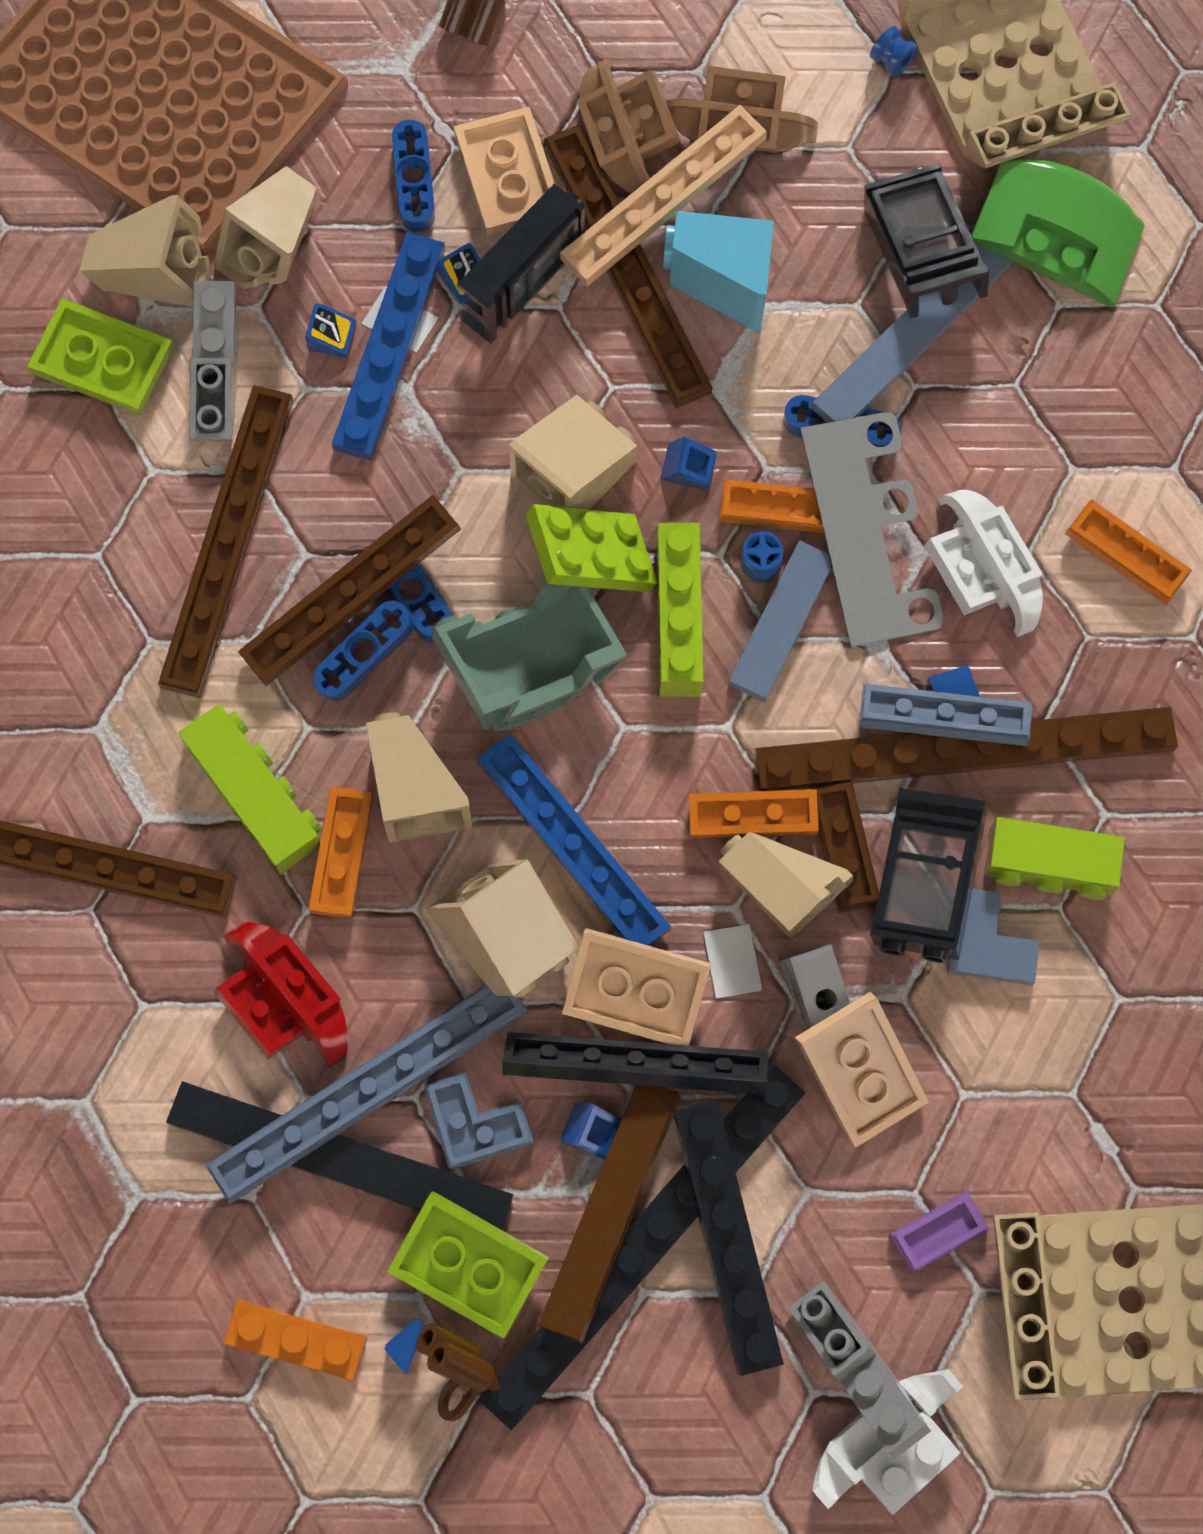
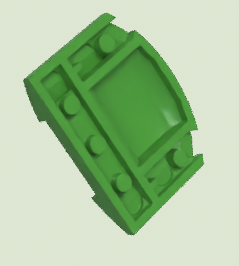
[971,158,1145,308]

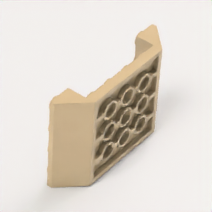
[897,0,1131,169]
[993,1204,1203,1401]

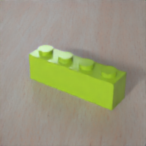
[656,523,703,697]
[178,703,322,875]

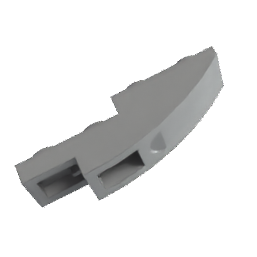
[190,281,238,441]
[788,1281,931,1459]

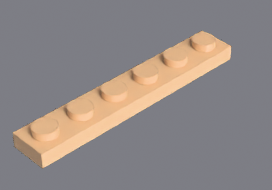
[560,105,767,287]

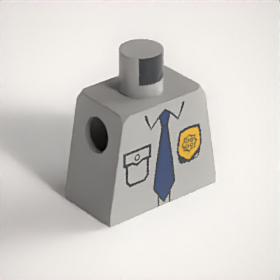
[778,944,850,1026]

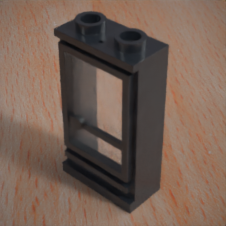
[864,163,989,319]
[457,183,585,344]
[870,788,987,963]

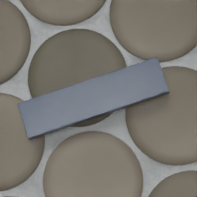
[728,540,833,703]
[859,684,1032,746]

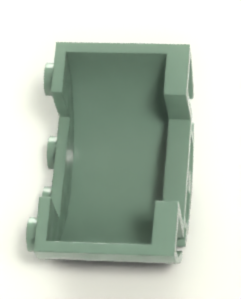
[432,580,628,731]

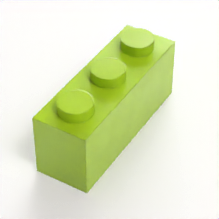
[984,817,1125,900]

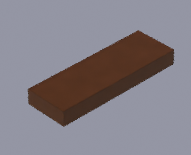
[811,780,879,913]

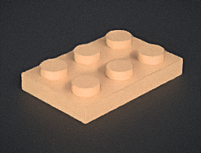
[454,107,554,236]
[562,928,711,1046]
[795,992,929,1148]

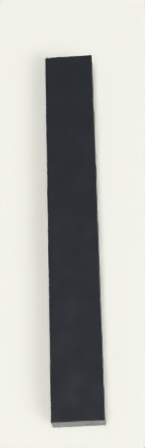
[166,1081,514,1230]

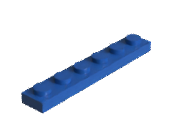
[332,232,445,461]
[477,733,671,946]

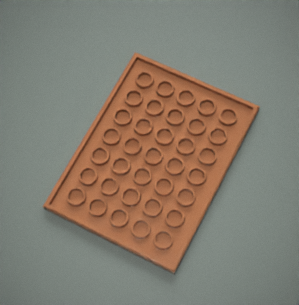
[0,0,348,255]

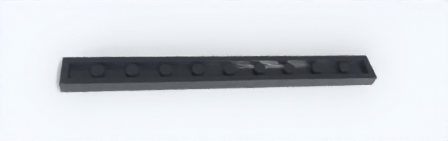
[478,1064,806,1431]

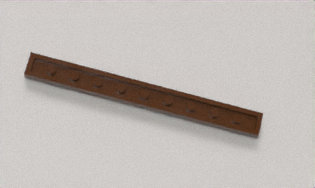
[755,707,1178,791]

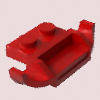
[215,922,348,1068]

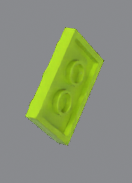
[27,298,174,415]
[525,504,658,592]
[387,1191,549,1339]

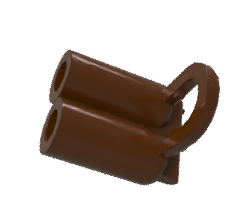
[439,0,504,46]
[416,1323,500,1422]

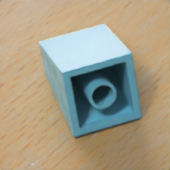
[663,211,774,331]

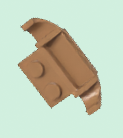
[577,58,681,194]
[666,66,818,154]

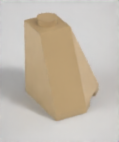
[214,166,317,290]
[79,195,212,307]
[718,832,853,940]

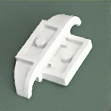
[924,490,1043,637]
[813,1369,964,1515]

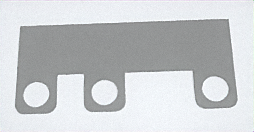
[801,412,944,647]

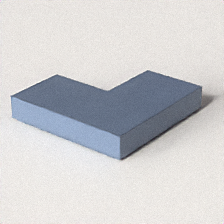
[947,889,1040,986]
[424,1072,534,1171]

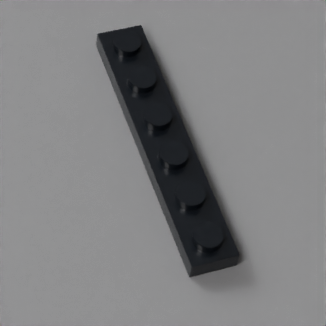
[502,1032,769,1095]
[672,1100,784,1376]

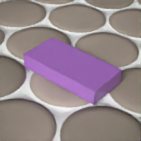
[889,1191,990,1274]

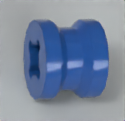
[869,26,919,77]
[740,531,784,582]

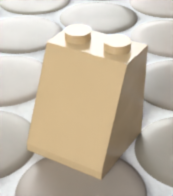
[509,394,637,510]
[366,713,473,843]
[426,859,580,998]

